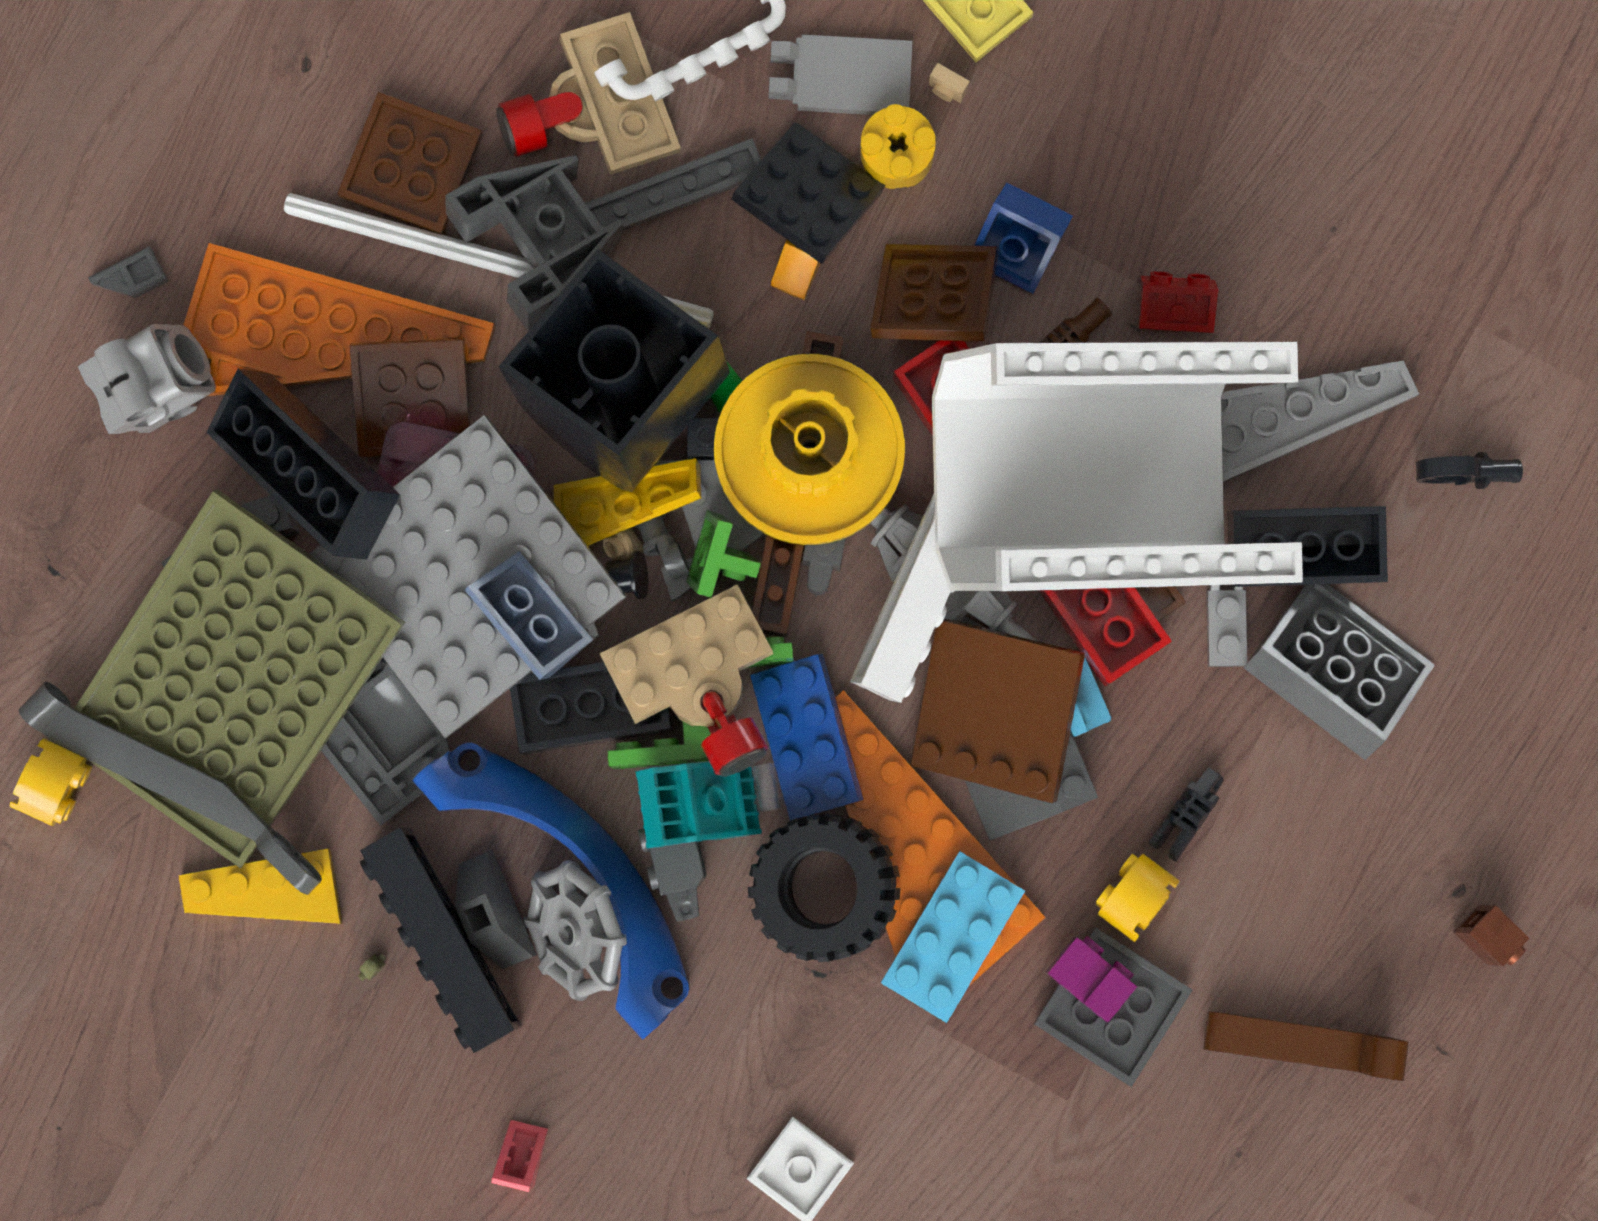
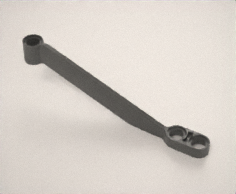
[18,681,322,895]

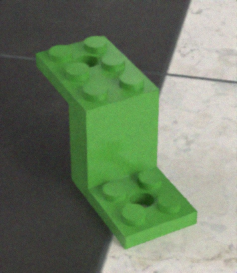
[607,637,794,770]

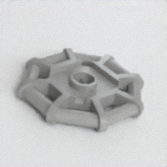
[523,860,627,1001]

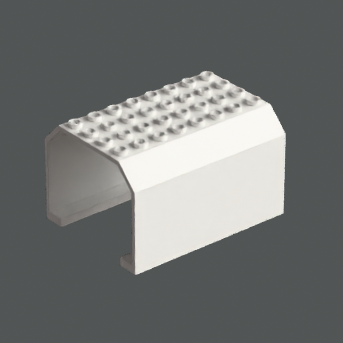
[932,342,1303,591]

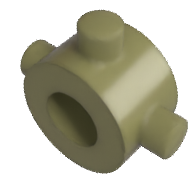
[358,953,386,981]

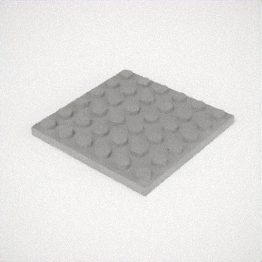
[310,415,627,738]

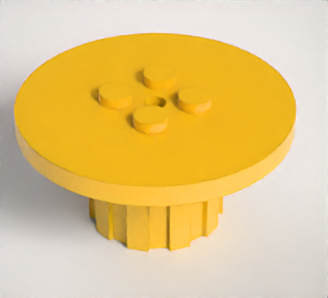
[714,354,905,545]

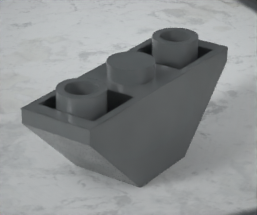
[455,850,537,969]

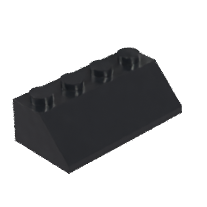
[1227,506,1388,587]

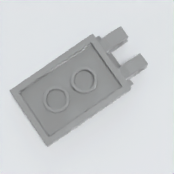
[768,34,913,115]

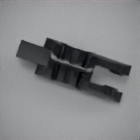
[1148,767,1224,862]

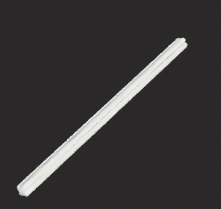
[284,193,714,329]

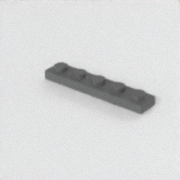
[585,138,761,231]

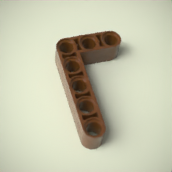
[1203,1011,1409,1081]

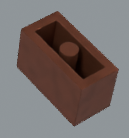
[1453,905,1530,966]

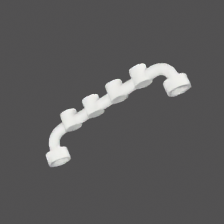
[594,0,786,101]

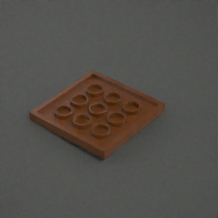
[911,618,1085,804]

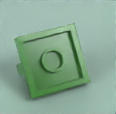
[686,510,761,598]

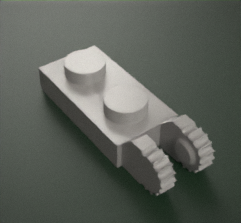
[1206,584,1247,667]

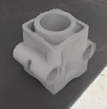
[78,324,216,434]

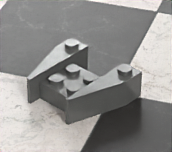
[445,155,623,331]

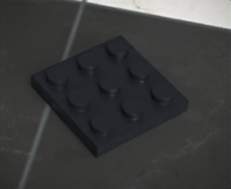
[731,122,886,264]

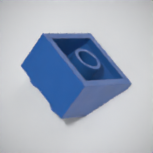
[974,182,1073,294]

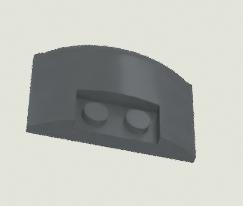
[321,660,449,826]

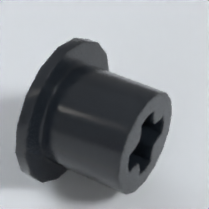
[605,551,649,599]

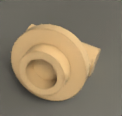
[603,528,644,560]

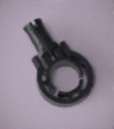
[1416,452,1523,489]

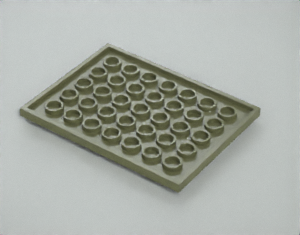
[74,490,406,868]

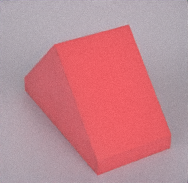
[491,1120,548,1192]

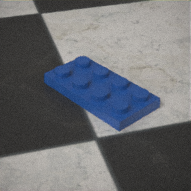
[750,654,864,821]

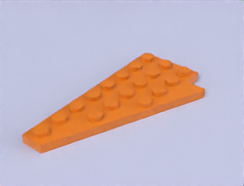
[183,243,496,396]
[835,690,1046,986]

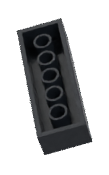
[206,368,400,560]
[360,827,522,1053]

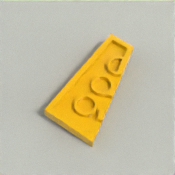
[554,458,702,546]
[178,849,342,924]

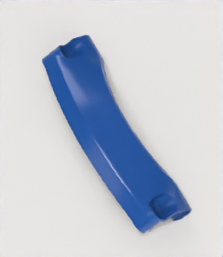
[413,743,689,1040]

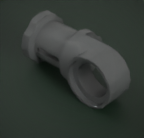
[634,514,690,580]

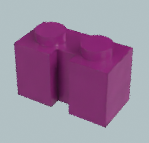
[1045,936,1137,1023]

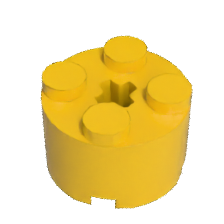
[860,104,936,189]
[10,738,92,826]
[1096,853,1180,942]

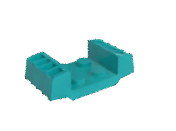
[635,762,762,849]

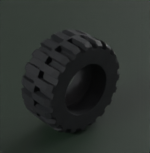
[748,814,901,962]

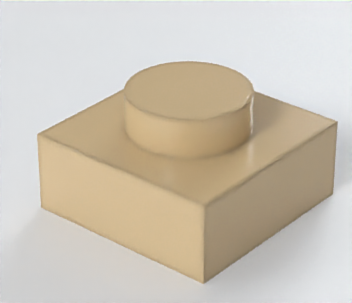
[929,63,970,103]

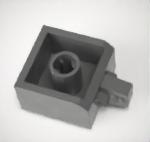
[638,822,707,921]

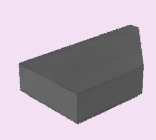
[88,246,168,298]

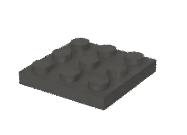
[1033,927,1192,1087]

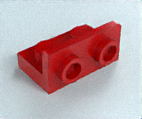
[1138,271,1219,333]

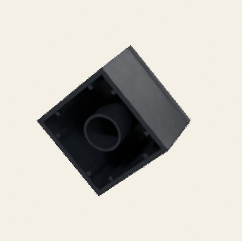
[499,249,730,492]

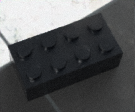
[510,662,673,755]

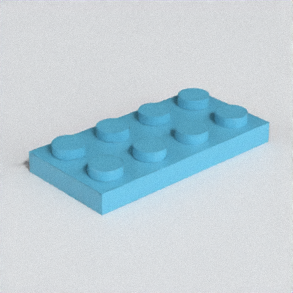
[881,851,1025,1023]

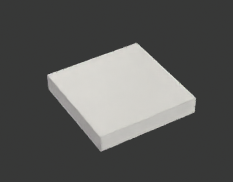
[747,1116,854,1221]

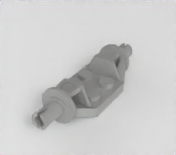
[870,504,1037,641]

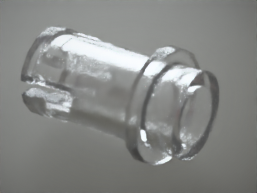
[751,763,784,812]

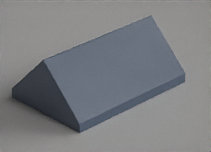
[465,551,593,680]

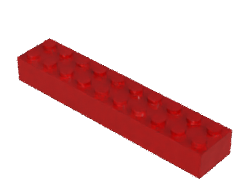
[893,340,1172,687]

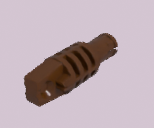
[1039,297,1112,343]

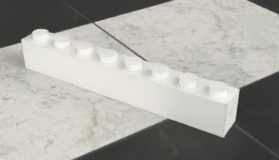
[850,494,954,703]

